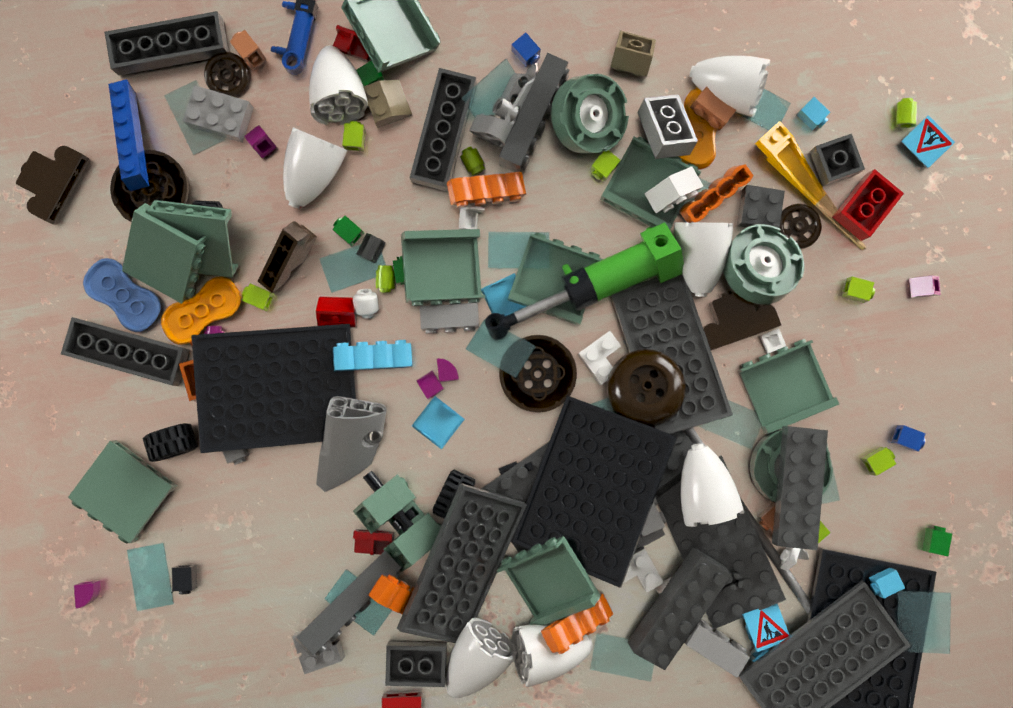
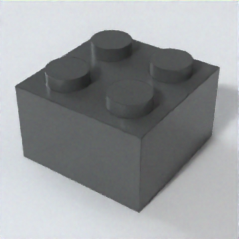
[810,133,865,186]
[737,185,785,228]

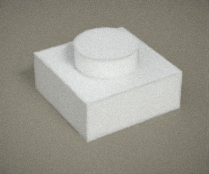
[760,328,786,354]

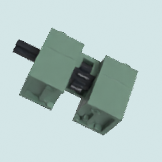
[353,471,442,572]

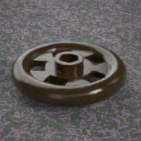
[204,52,249,97]
[779,204,822,249]

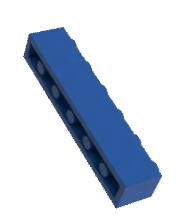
[108,79,149,191]

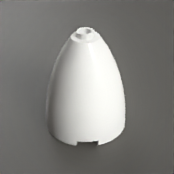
[309,45,368,125]
[689,56,770,117]
[283,127,347,209]
[674,222,733,297]
[681,443,744,527]
[446,618,517,698]
[512,625,593,687]

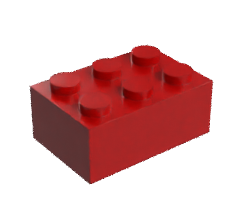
[832,169,904,241]

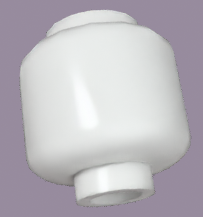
[353,289,379,318]

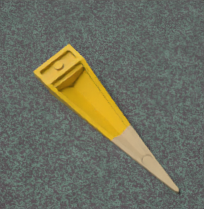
[755,121,866,250]

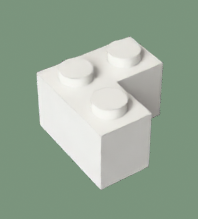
[645,167,704,213]
[577,331,621,385]
[623,547,664,592]

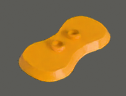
[678,88,717,169]
[161,276,241,345]

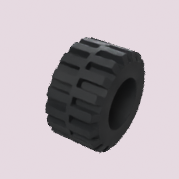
[142,423,198,462]
[433,469,475,519]

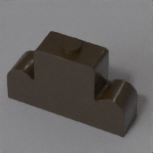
[16,146,89,224]
[257,221,317,293]
[703,290,782,350]

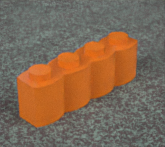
[679,164,753,223]
[447,172,526,208]
[368,574,414,615]
[541,593,613,654]

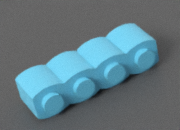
[333,340,412,371]

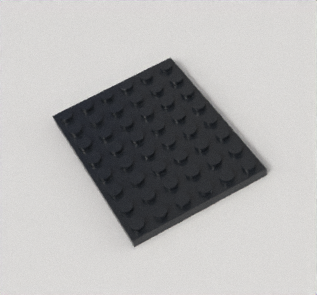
[191,324,356,453]
[512,395,678,588]
[807,548,937,708]

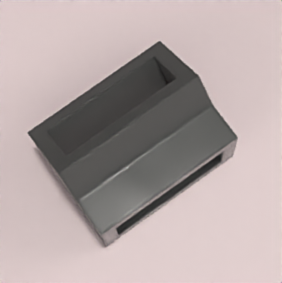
[356,233,386,263]

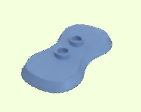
[83,258,161,332]

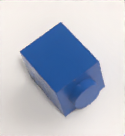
[511,32,541,67]
[891,425,926,452]

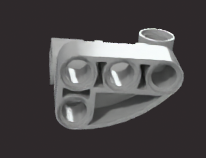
[469,63,538,147]
[316,396,386,492]

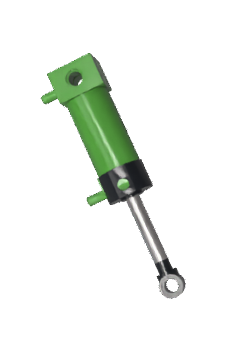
[485,222,684,340]

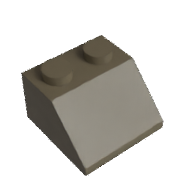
[610,30,656,77]
[364,80,412,128]

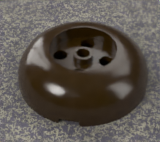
[110,150,189,222]
[499,335,577,412]
[607,349,686,427]

